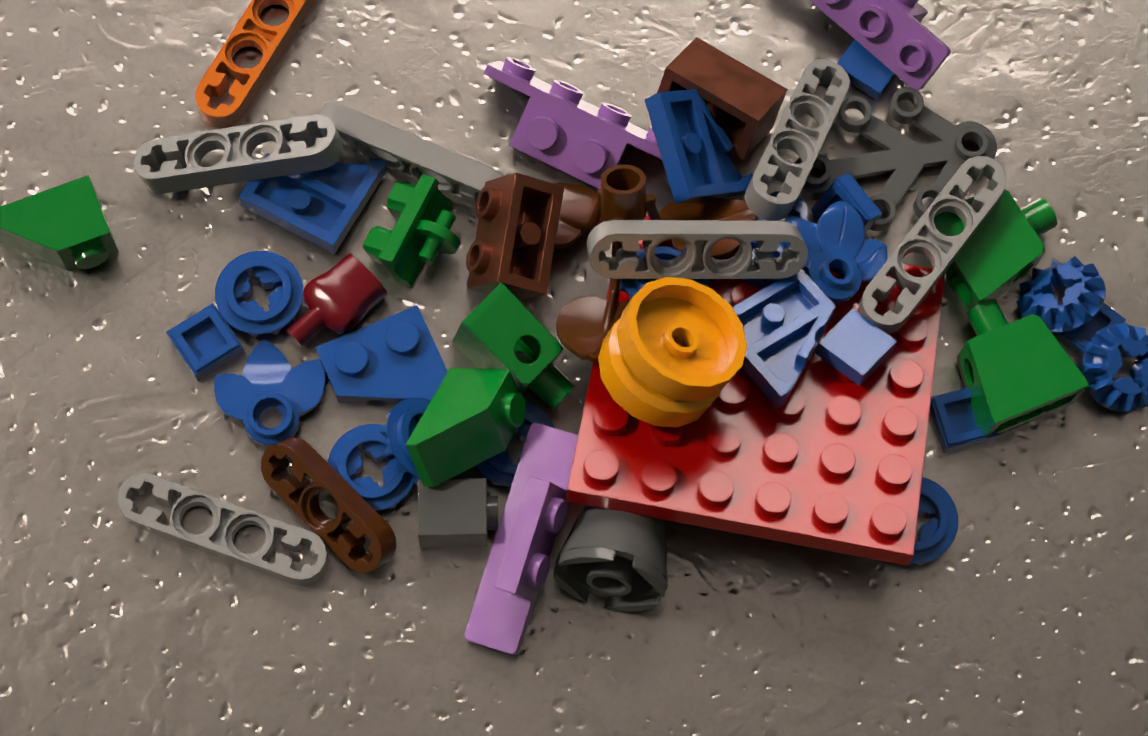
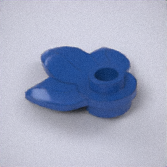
[784,201,887,304]
[214,340,326,447]

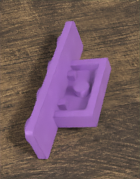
[810,0,951,90]
[484,57,662,189]
[464,423,578,655]

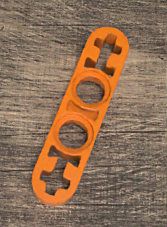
[195,0,316,128]

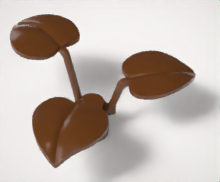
[550,165,758,363]

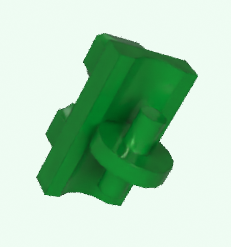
[363,174,461,287]

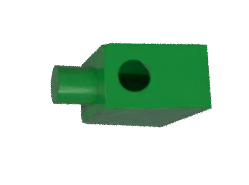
[934,189,1057,313]
[451,283,575,410]
[957,299,1089,437]

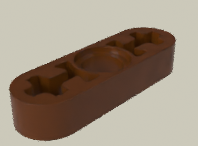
[261,438,396,573]

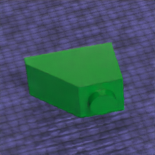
[0,175,119,270]
[406,368,526,487]

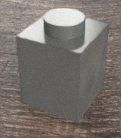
[418,478,499,548]

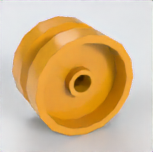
[598,277,747,428]

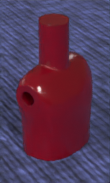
[286,253,388,347]

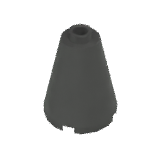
[553,505,668,611]

